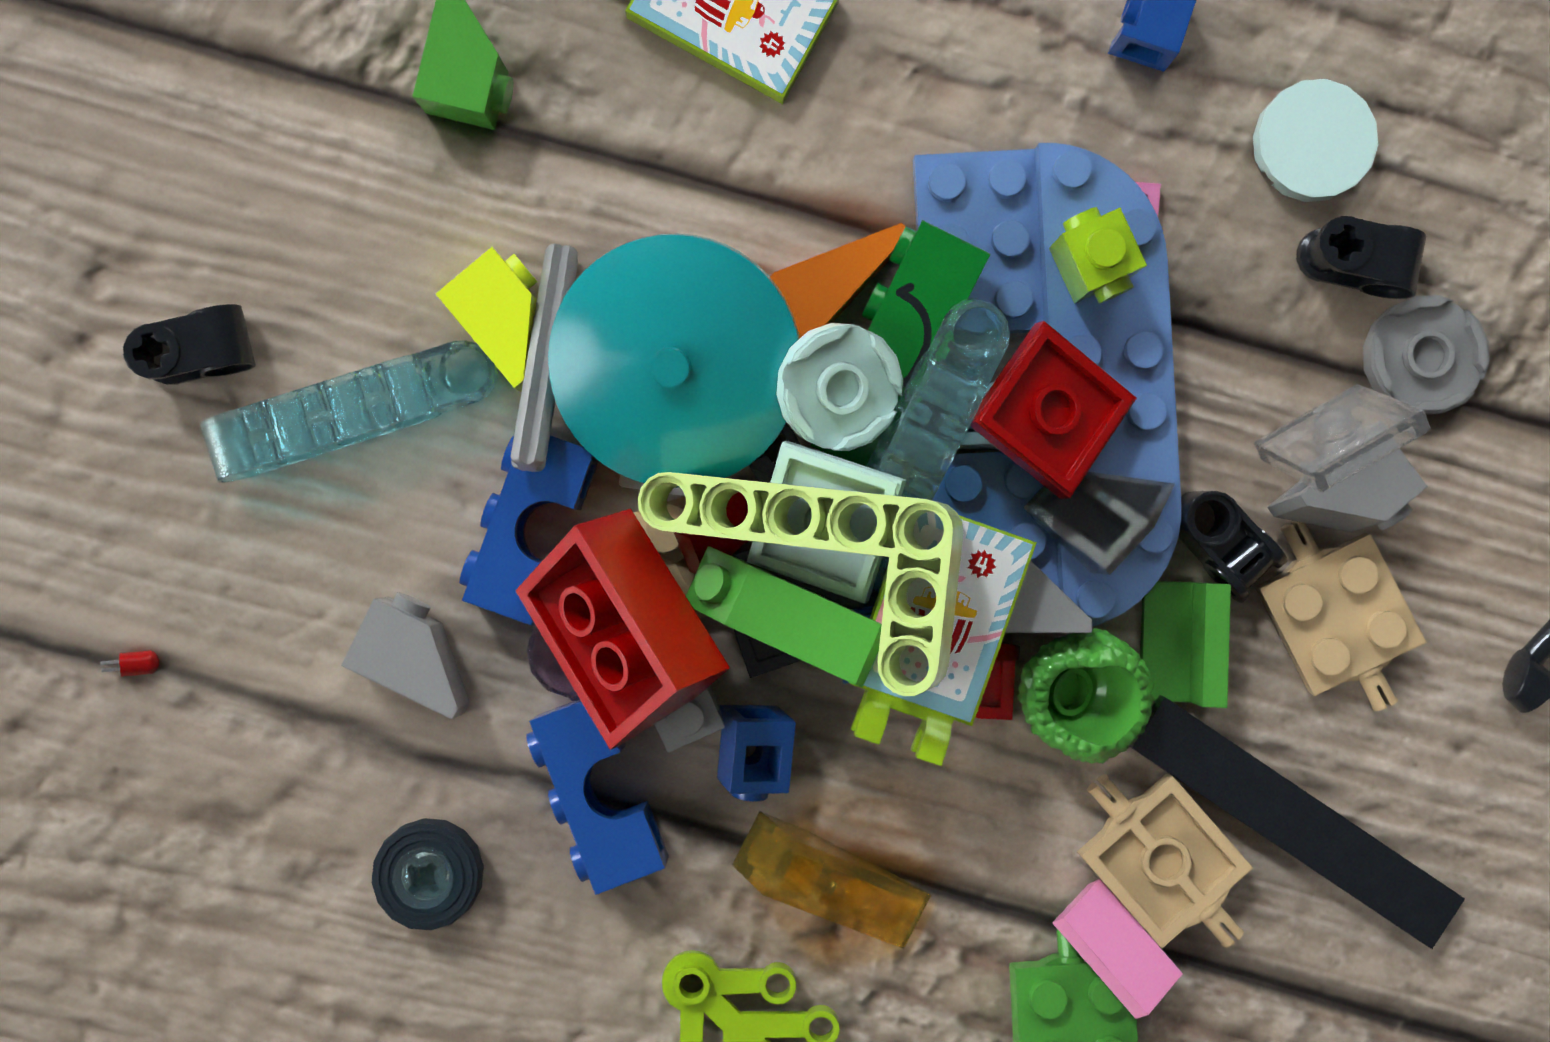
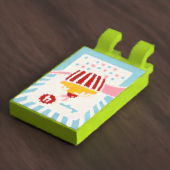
[625,0,839,104]
[849,511,1037,766]

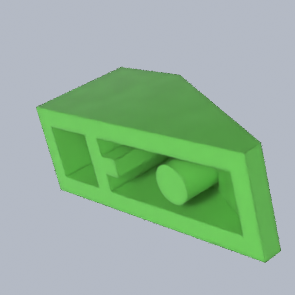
[686,546,882,688]

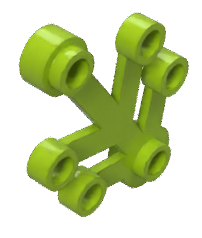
[662,950,840,1042]

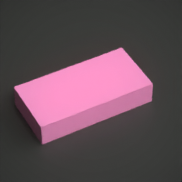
[1052,879,1183,1019]

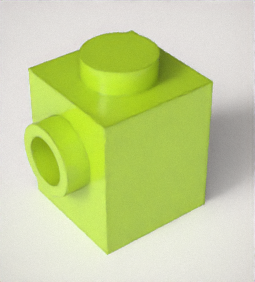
[1049,207,1147,304]

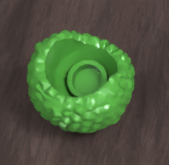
[1018,628,1154,764]

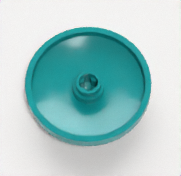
[548,233,799,488]

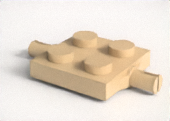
[1255,521,1427,711]
[1077,773,1253,948]

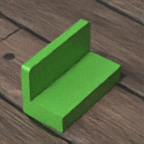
[1140,581,1231,708]

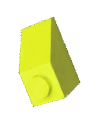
[436,247,538,392]

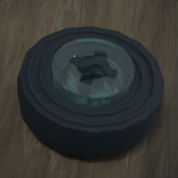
[371,818,484,930]

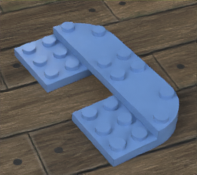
[912,143,1181,627]

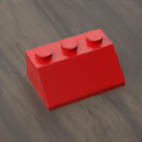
[515,508,730,750]

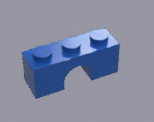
[459,435,599,626]
[526,699,669,895]

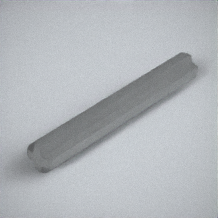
[511,243,578,472]

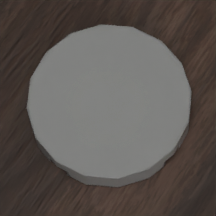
[1363,295,1489,415]

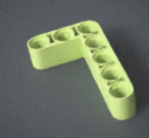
[638,472,963,696]

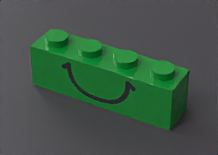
[811,220,991,471]

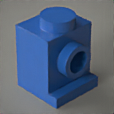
[1108,0,1196,72]
[717,705,796,802]

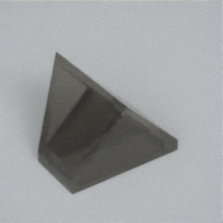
[1023,472,1175,575]

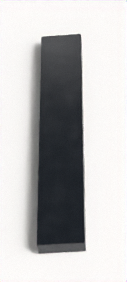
[1129,695,1465,949]

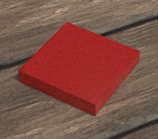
[966,321,1137,499]

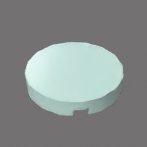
[1253,79,1378,202]
[776,323,903,451]

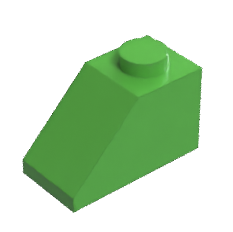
[412,0,514,130]

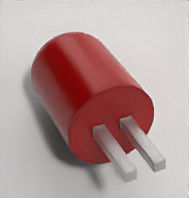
[101,650,159,677]

